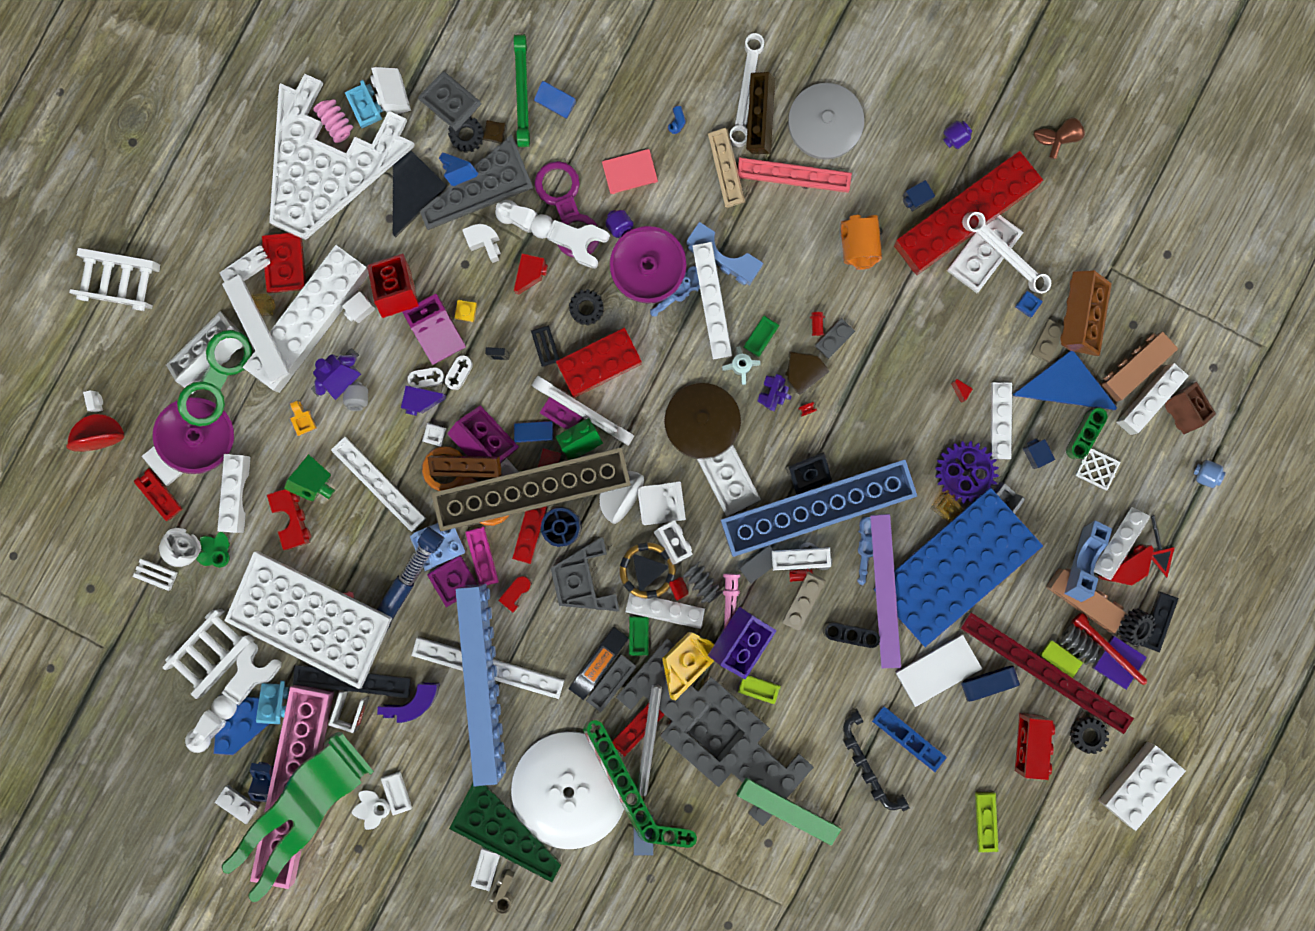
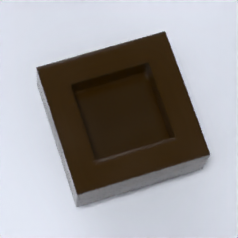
[483,120,506,144]

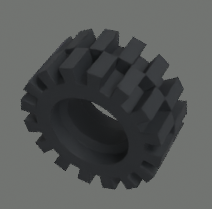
[448,116,484,153]
[569,289,604,326]
[1119,608,1155,646]
[1070,717,1109,754]

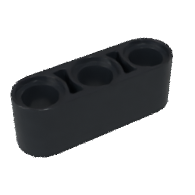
[823,622,880,648]

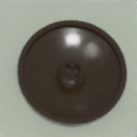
[664,383,741,460]

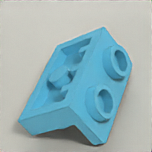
[256,681,289,724]

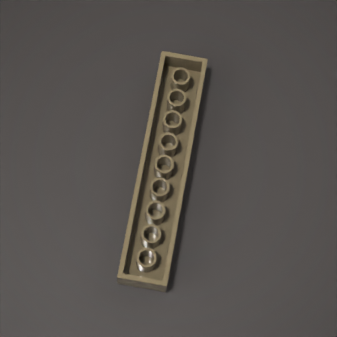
[431,448,631,531]

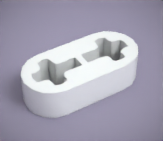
[445,356,473,390]
[408,368,445,389]

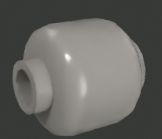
[343,381,368,411]

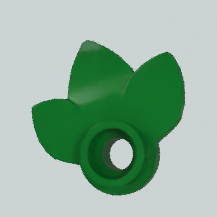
[196,532,230,568]

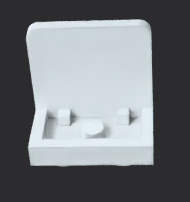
[638,482,686,525]

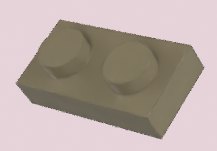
[1031,319,1064,363]

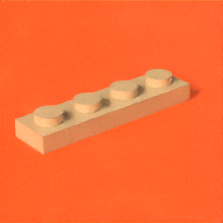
[708,128,745,208]

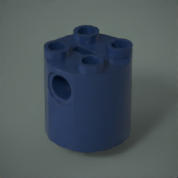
[541,508,582,547]

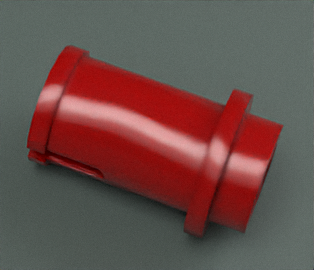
[810,312,825,336]
[789,568,813,582]

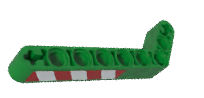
[583,720,697,848]

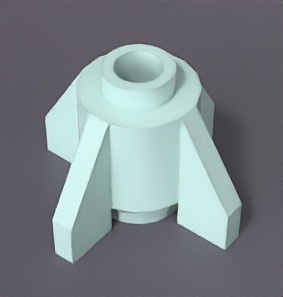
[722,346,760,385]

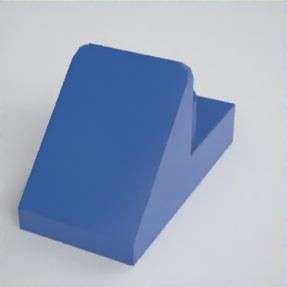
[439,152,478,186]

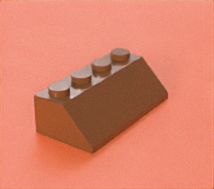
[1061,270,1112,356]

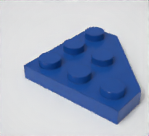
[214,694,269,755]

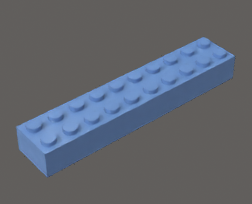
[720,460,917,557]
[456,584,506,786]

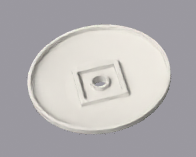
[511,732,627,849]

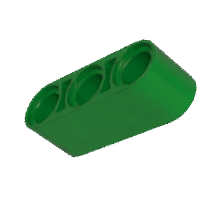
[1066,408,1108,459]

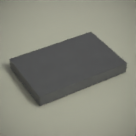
[418,71,482,131]

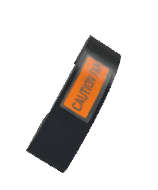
[568,627,629,700]

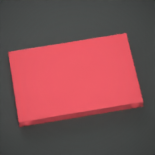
[602,149,658,194]

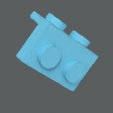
[345,80,383,128]

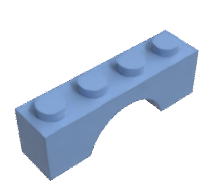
[686,222,763,286]
[1064,521,1112,602]

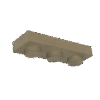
[782,572,825,631]

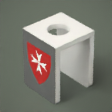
[329,691,369,733]

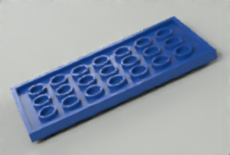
[873,488,1043,647]

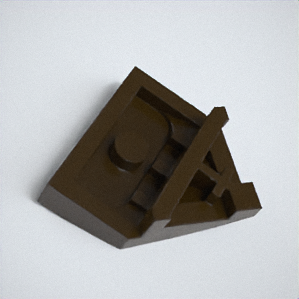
[785,351,830,395]

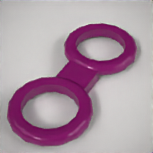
[535,161,599,258]

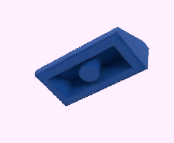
[534,81,576,119]
[514,421,554,443]

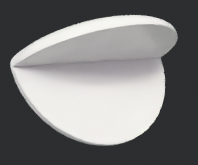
[600,471,644,524]

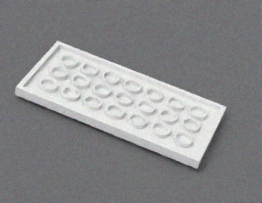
[225,551,392,689]

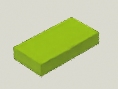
[1039,640,1083,678]
[738,675,781,705]

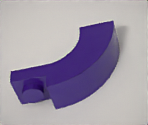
[377,682,440,723]

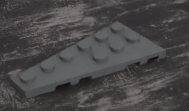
[420,134,533,230]

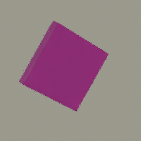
[427,555,478,608]

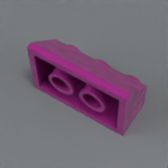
[447,405,519,463]

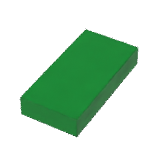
[743,316,780,358]
[629,616,649,655]

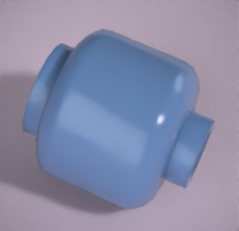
[1193,460,1226,488]

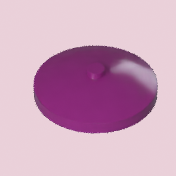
[610,226,686,304]
[152,398,234,474]

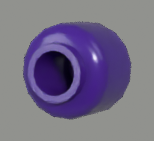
[943,120,972,149]
[605,210,633,238]

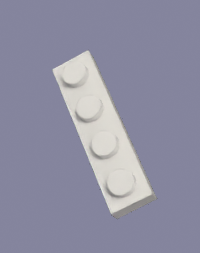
[990,382,1012,459]
[1094,507,1150,580]
[626,593,705,629]

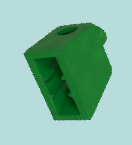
[284,454,335,501]

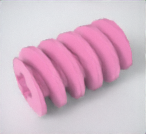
[314,99,353,143]

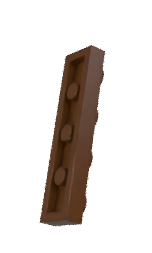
[427,455,502,477]

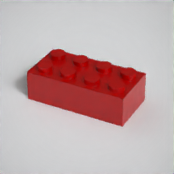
[556,328,642,398]

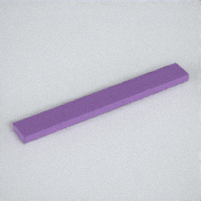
[870,514,901,668]

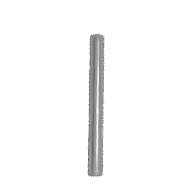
[637,685,662,796]

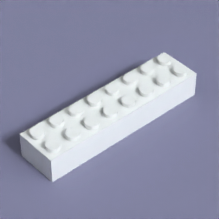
[243,245,369,393]

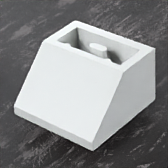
[370,67,411,114]

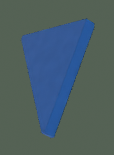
[1013,351,1117,410]

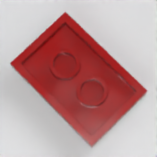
[262,233,306,293]

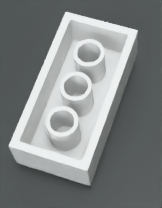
[1098,742,1186,831]

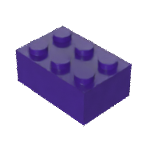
[708,607,777,679]

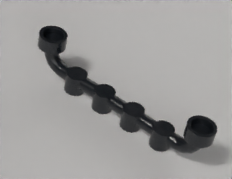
[843,708,910,812]

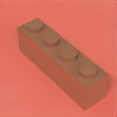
[1101,332,1178,402]
[1046,568,1128,633]

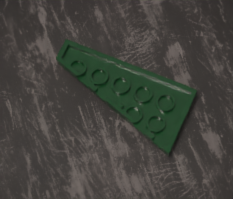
[449,783,562,882]

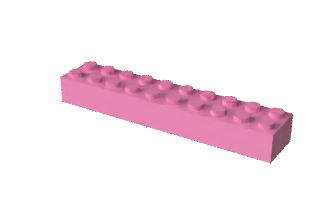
[250,685,334,889]

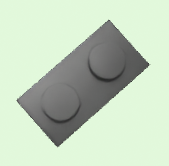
[815,318,855,359]

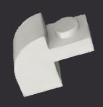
[462,224,501,263]

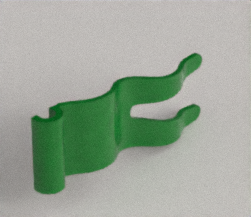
[221,732,374,902]

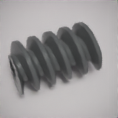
[683,561,723,603]
[1060,624,1105,665]

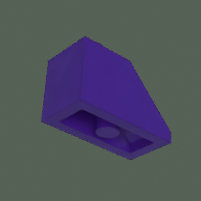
[401,386,446,416]

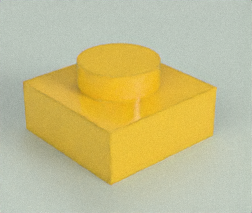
[454,300,477,322]

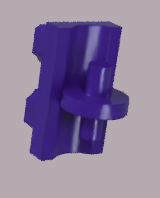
[757,374,792,412]

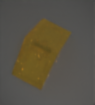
[930,493,964,523]

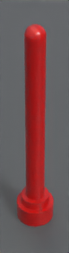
[1071,612,1147,685]

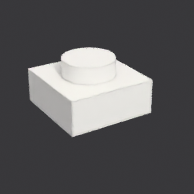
[83,390,103,412]

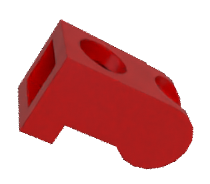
[498,576,532,613]

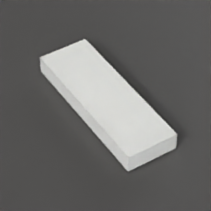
[772,547,831,571]

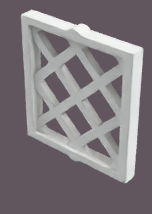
[1075,448,1121,491]

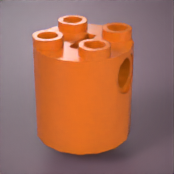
[840,215,882,270]

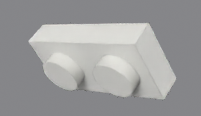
[215,785,259,824]

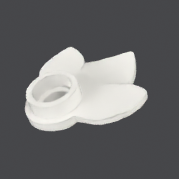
[352,790,390,830]

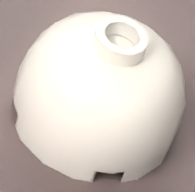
[159,528,201,567]

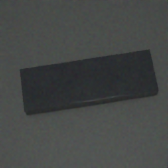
[1140,591,1179,653]

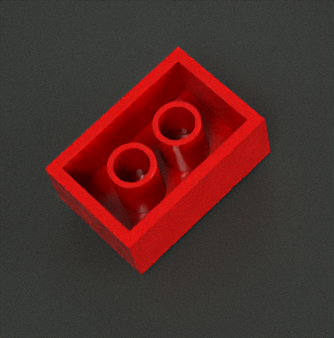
[367,254,419,318]
[1015,713,1055,780]

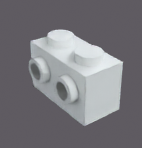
[654,520,693,565]

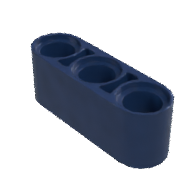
[961,665,1020,702]

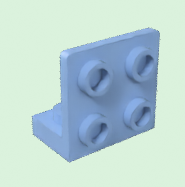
[410,523,465,571]

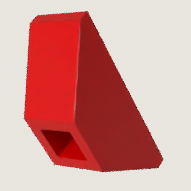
[1097,544,1154,586]

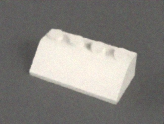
[166,311,243,394]

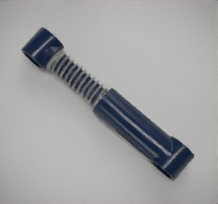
[377,527,445,632]

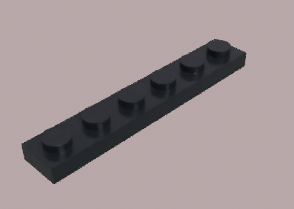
[293,665,411,698]

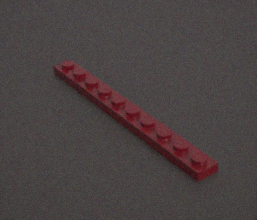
[959,612,1134,734]

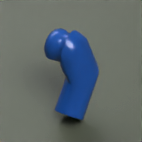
[668,106,686,134]

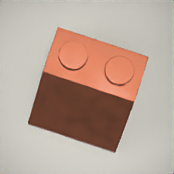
[1165,381,1216,435]

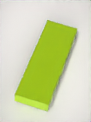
[975,792,999,853]

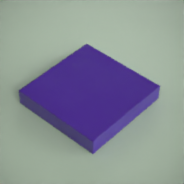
[1092,636,1147,690]

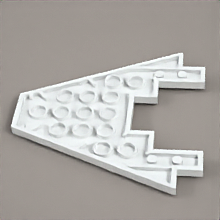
[270,74,414,240]

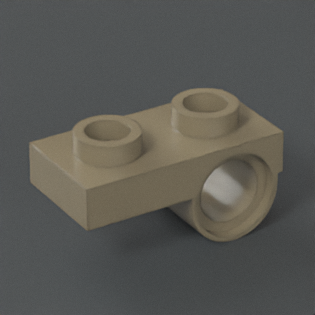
[489,869,515,914]

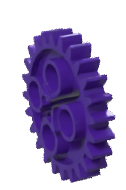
[935,441,999,503]

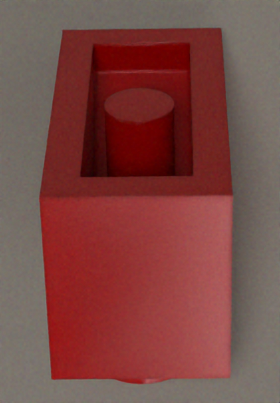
[513,254,548,295]

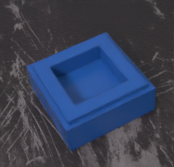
[1015,291,1043,318]

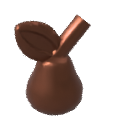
[1033,118,1085,159]

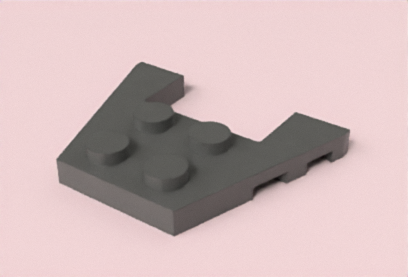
[551,538,620,612]

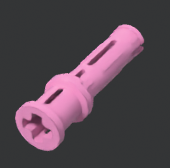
[723,573,740,629]

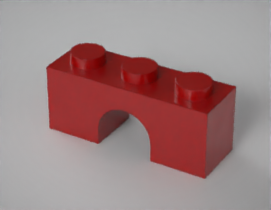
[267,489,311,550]

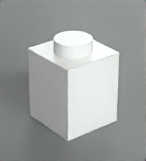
[342,291,376,323]

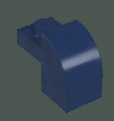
[248,762,274,802]

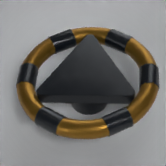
[619,542,676,599]

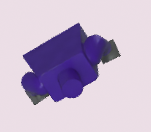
[311,348,361,400]

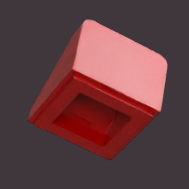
[951,379,973,403]
[669,577,689,600]

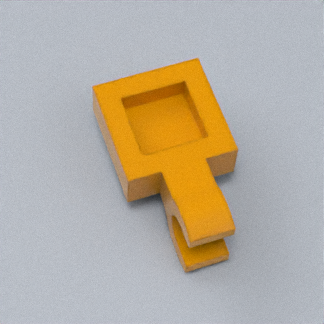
[290,401,317,436]

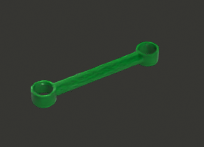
[514,34,530,147]

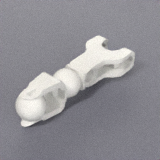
[495,200,610,269]
[185,642,282,753]

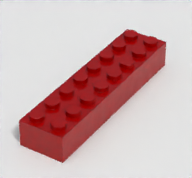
[894,151,1043,276]

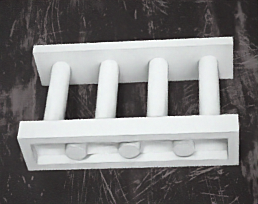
[69,248,160,311]
[162,609,255,699]

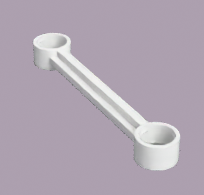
[729,33,764,147]
[962,212,1051,293]
[531,376,634,446]

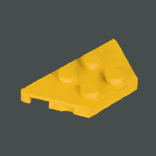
[662,632,715,701]

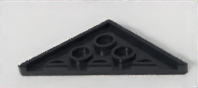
[392,150,447,238]

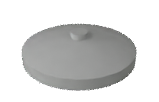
[788,83,864,160]

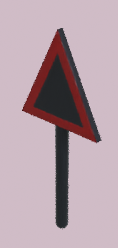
[1151,515,1175,578]

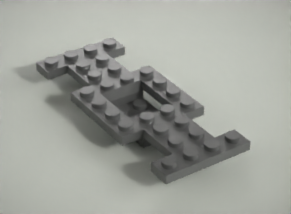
[616,638,814,826]

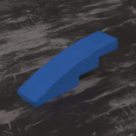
[872,707,947,772]

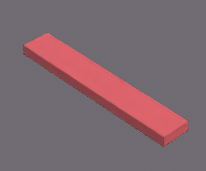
[737,157,852,193]

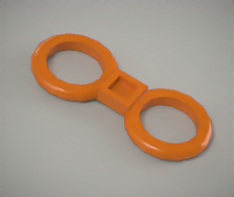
[422,446,509,526]

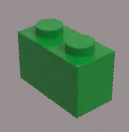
[555,418,604,460]

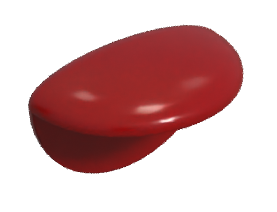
[66,414,125,452]

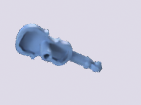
[650,266,700,317]
[857,517,873,585]

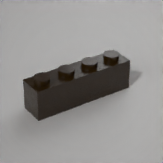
[746,72,775,155]

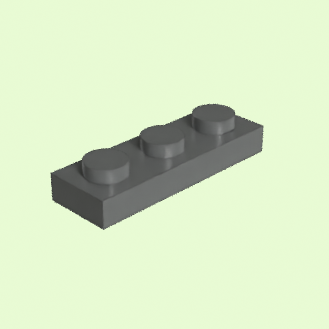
[586,654,637,712]

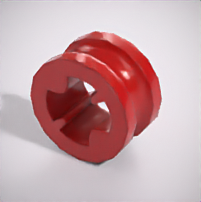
[798,402,817,417]

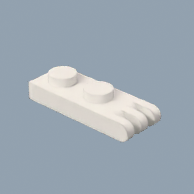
[219,246,270,282]

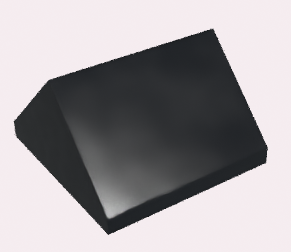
[785,452,832,495]

